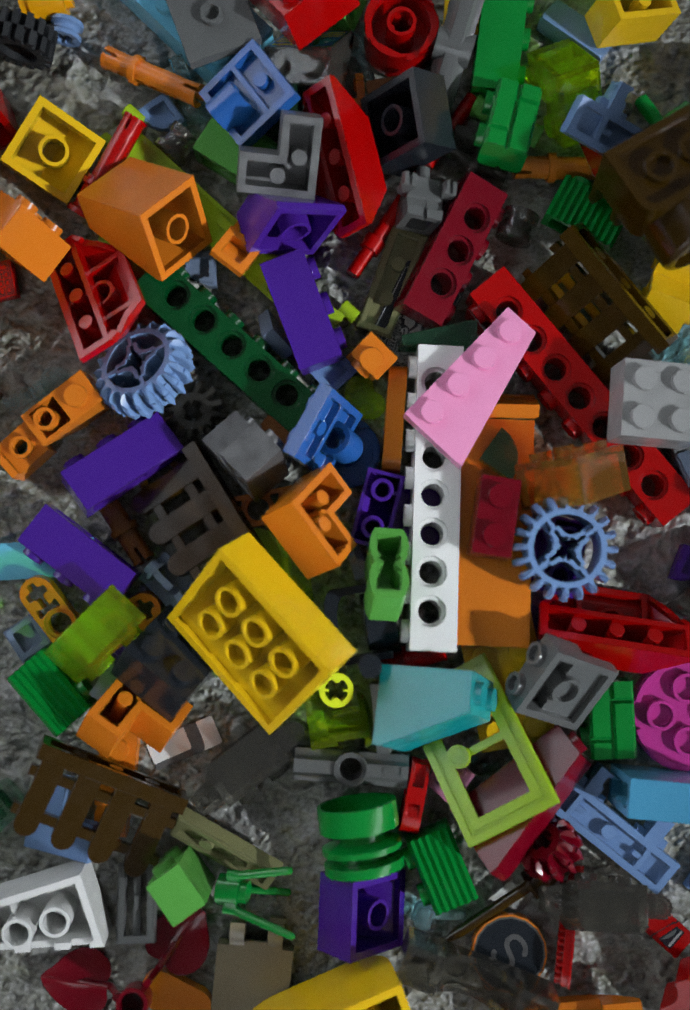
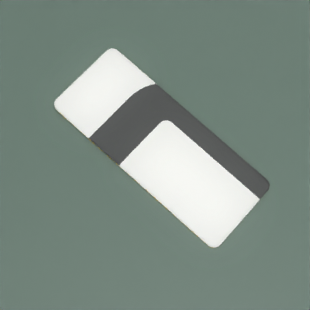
[146,716,222,770]

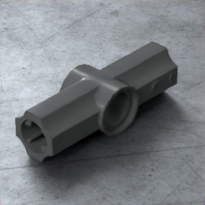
[430,0,484,109]
[293,745,409,788]

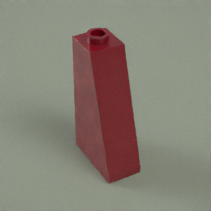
[449,725,591,881]

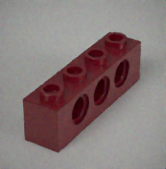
[393,171,508,330]

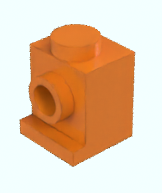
[346,330,398,382]
[0,422,57,481]

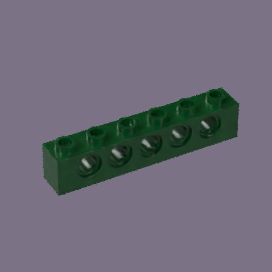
[137,266,317,433]

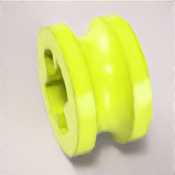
[318,671,354,708]

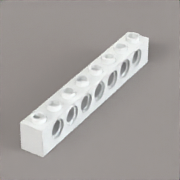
[399,344,464,653]

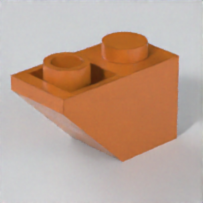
[21,370,110,447]

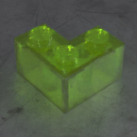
[525,38,602,148]
[43,584,146,684]

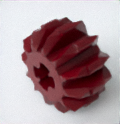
[520,816,584,885]

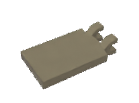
[211,915,294,1010]

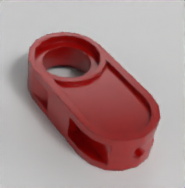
[398,756,431,834]

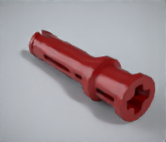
[66,111,147,219]

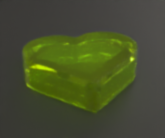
[344,375,386,421]

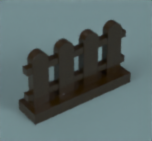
[521,221,679,386]
[132,441,270,580]
[10,734,189,877]

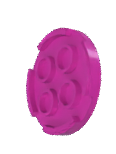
[633,663,690,771]

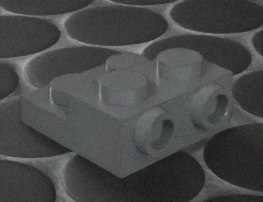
[505,633,619,731]

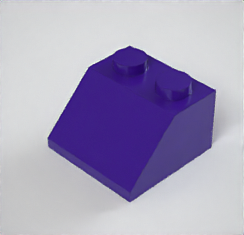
[236,193,346,255]
[317,868,406,963]

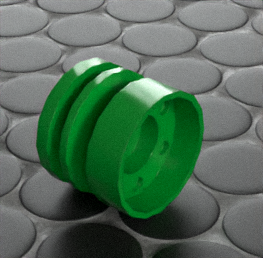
[317,792,405,882]

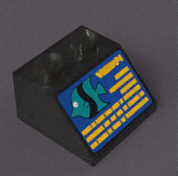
[263,30,354,104]

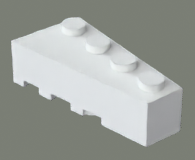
[0,860,112,953]

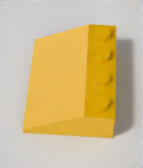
[167,532,357,735]

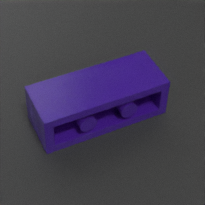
[260,248,348,376]
[60,412,183,518]
[17,504,142,611]

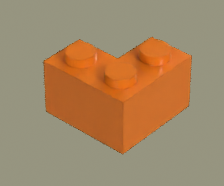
[0,190,71,282]
[261,462,357,580]
[76,679,193,758]

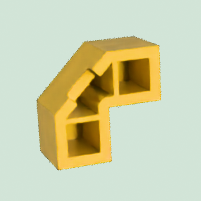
[641,257,690,334]

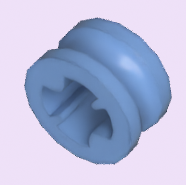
[51,13,84,48]

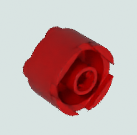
[363,0,439,77]

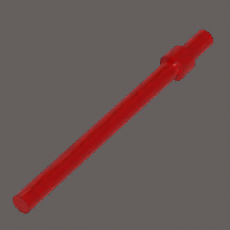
[346,93,477,279]

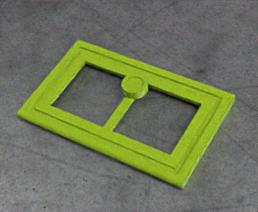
[422,653,561,848]

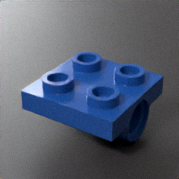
[199,38,301,146]
[282,382,363,471]

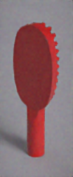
[553,863,584,990]

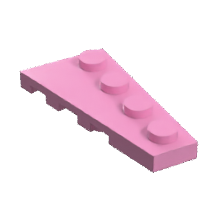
[403,307,536,469]

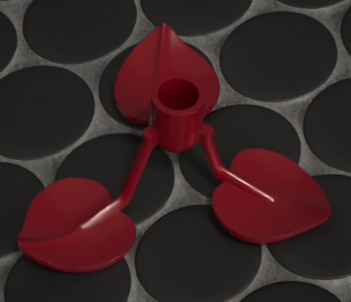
[40,908,210,1010]

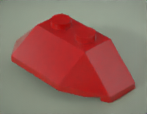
[302,74,387,238]
[50,234,146,363]
[538,586,690,674]

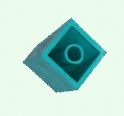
[372,664,498,752]

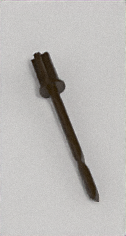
[409,870,571,967]

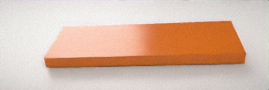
[457,419,535,648]

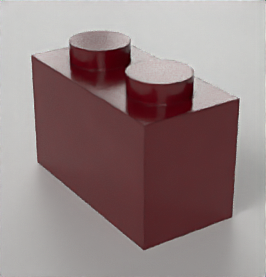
[466,474,522,561]

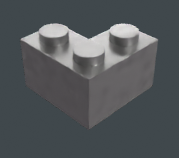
[236,109,323,200]
[201,410,289,503]

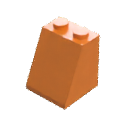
[77,157,213,282]

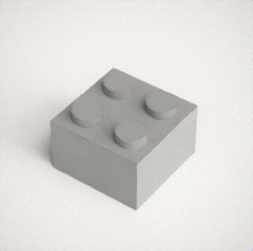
[606,358,690,450]

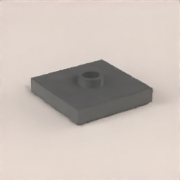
[166,0,262,70]

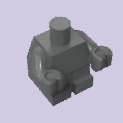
[395,166,458,236]

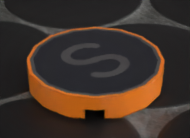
[471,911,547,992]

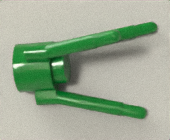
[214,867,295,940]

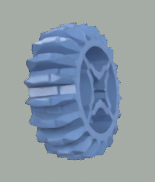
[94,321,196,420]
[512,495,619,602]

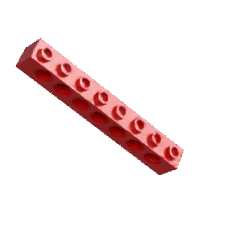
[465,266,690,528]

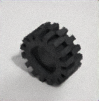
[0,6,58,70]

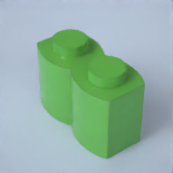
[364,527,409,622]

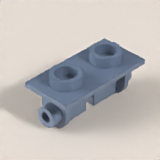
[139,551,194,607]

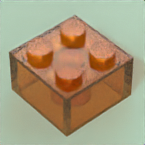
[514,439,631,510]

